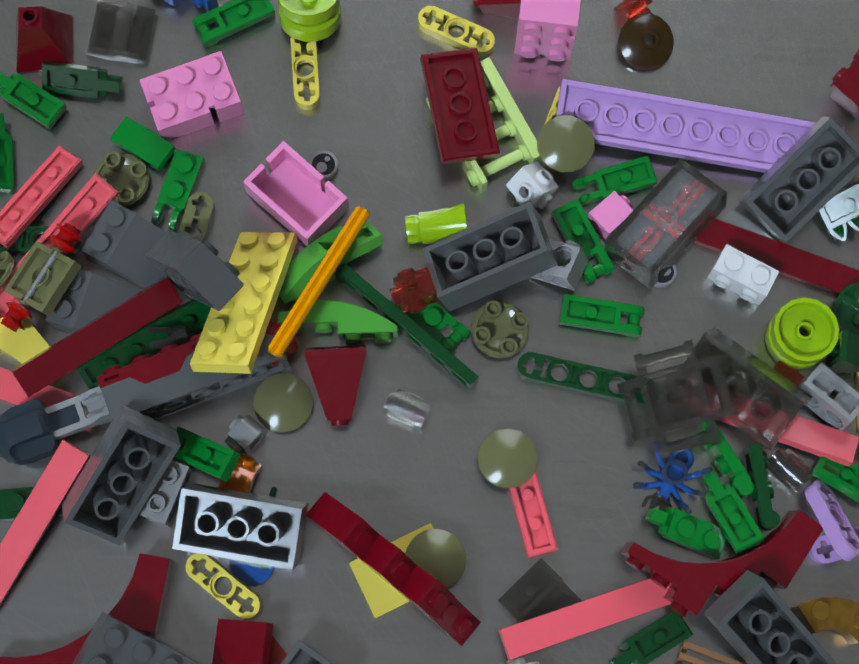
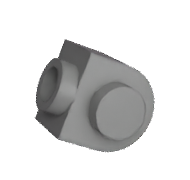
[225,415,267,455]

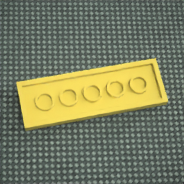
[190,232,298,374]

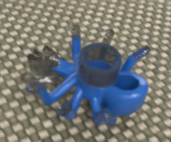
[633,440,713,514]

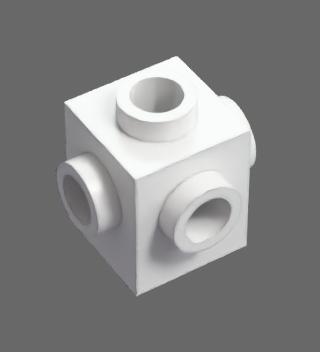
[506,161,559,209]

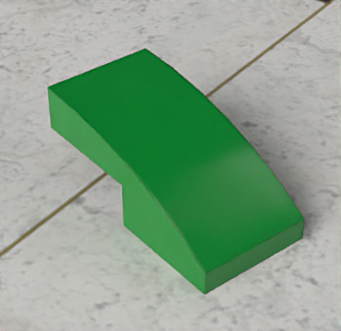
[110,117,176,171]

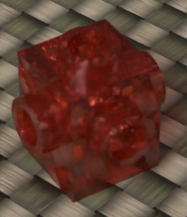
[389,267,437,314]

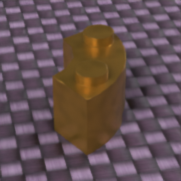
[790,597,859,644]

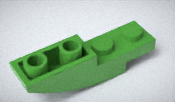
[278,222,384,304]
[278,300,398,344]

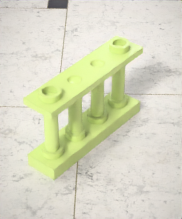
[426,57,542,193]

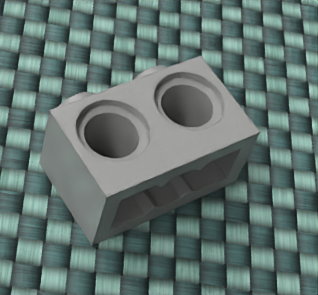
[531,234,588,291]
[793,362,859,431]
[139,460,194,528]

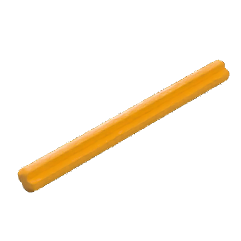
[267,206,370,358]

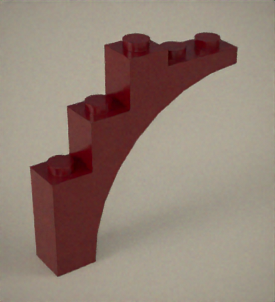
[307,492,481,646]
[620,510,823,617]
[0,553,174,664]

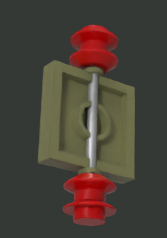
[0,222,83,332]

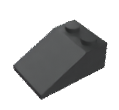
[81,200,173,289]
[45,269,141,334]

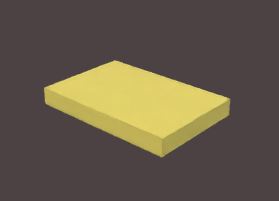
[349,523,434,619]

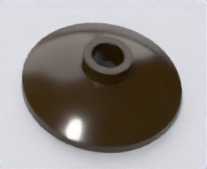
[618,13,674,70]

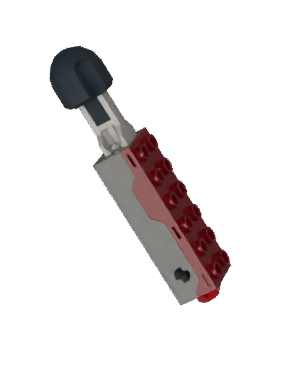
[0,318,299,465]

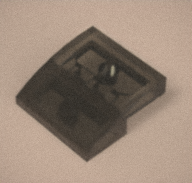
[86,0,156,63]
[498,558,582,623]

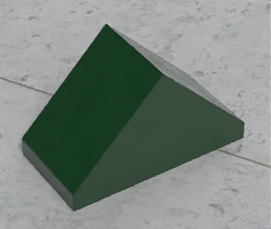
[826,331,859,373]

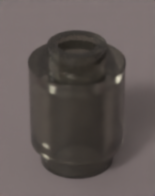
[384,389,431,427]
[768,447,813,492]

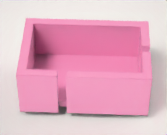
[514,0,581,62]
[140,51,244,141]
[243,141,349,247]

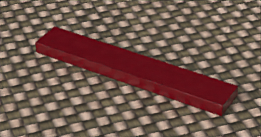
[689,213,859,296]
[11,277,182,398]

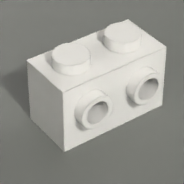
[707,244,779,305]

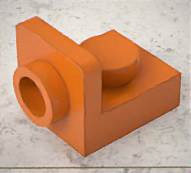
[218,454,262,493]

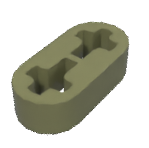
[180,191,215,242]

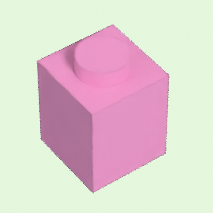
[588,191,635,242]

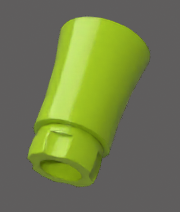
[405,203,468,244]

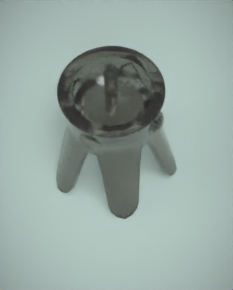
[147,324,194,356]

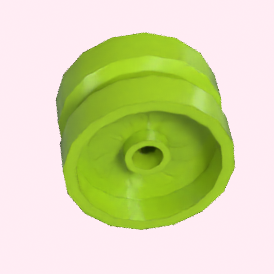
[277,0,341,42]
[765,297,839,370]

